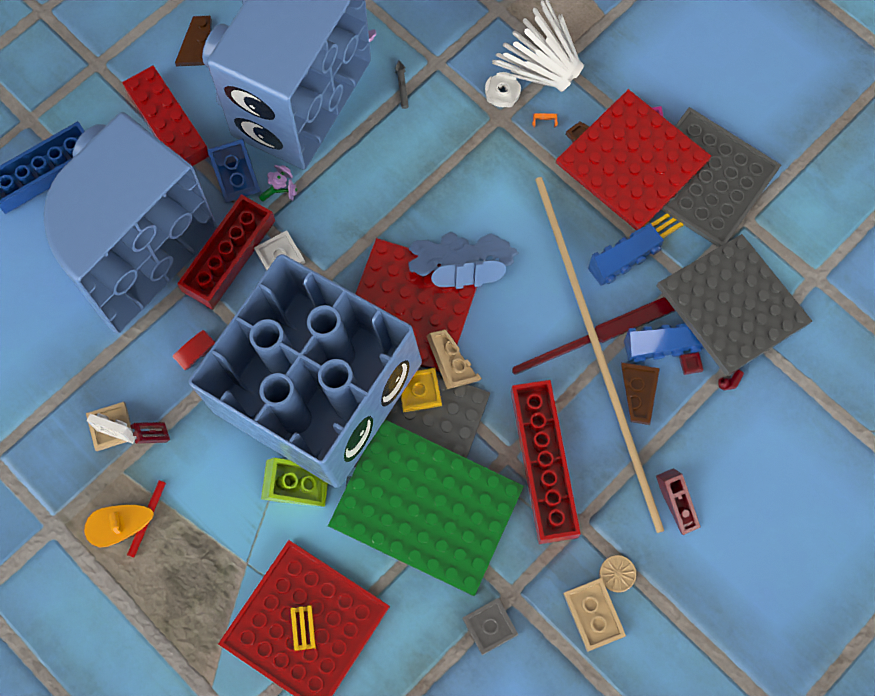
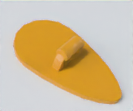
[84,505,154,548]

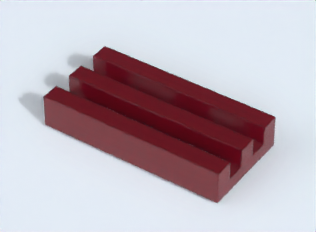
[130,422,170,444]

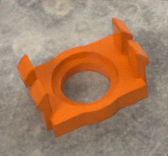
[532,113,558,128]

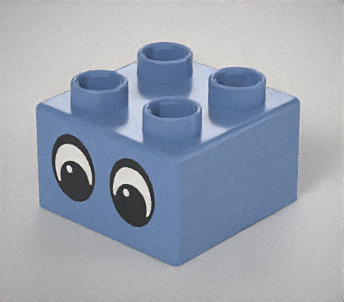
[202,0,371,170]
[189,254,422,488]

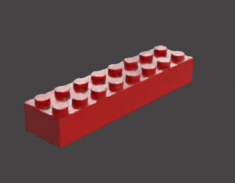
[511,380,581,544]

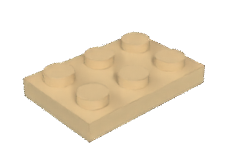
[563,578,626,652]

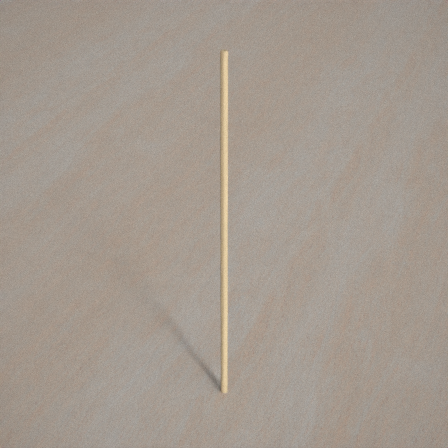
[535,177,664,533]

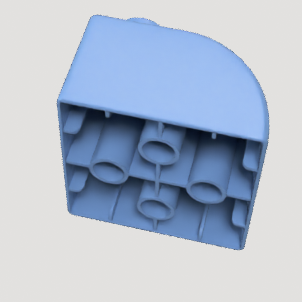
[44,112,218,334]

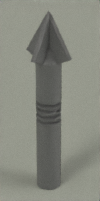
[395,60,409,109]

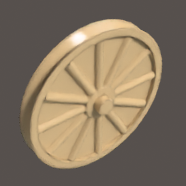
[600,555,636,593]

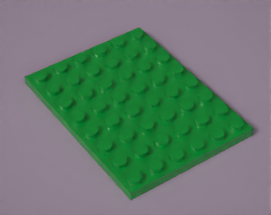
[328,420,524,596]

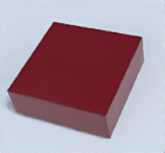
[679,352,704,375]

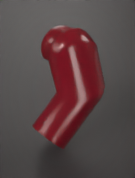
[718,369,744,390]

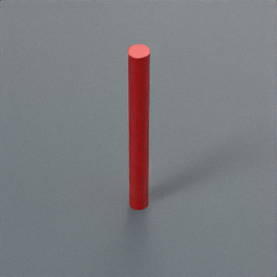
[127,480,166,558]

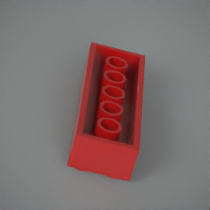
[122,65,210,166]
[177,194,275,310]

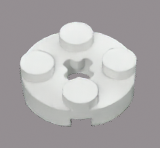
[485,72,521,108]

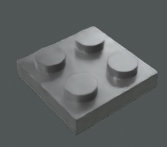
[462,598,518,655]

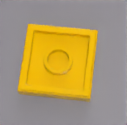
[401,368,442,413]

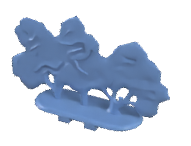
[409,231,519,289]

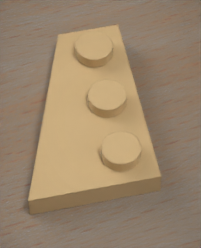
[427,330,482,389]

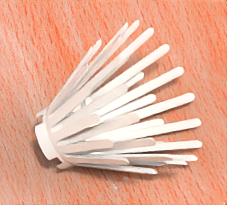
[492,0,584,92]

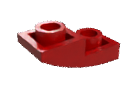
[172,330,216,370]

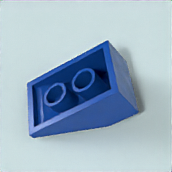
[207,139,261,203]

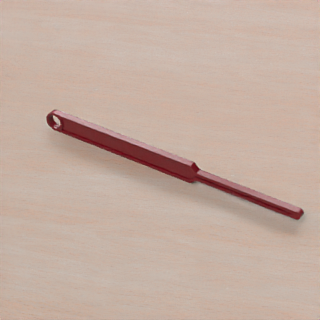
[512,297,676,375]

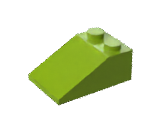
[261,458,328,507]

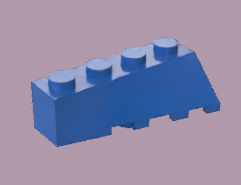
[588,223,664,286]
[624,323,704,363]

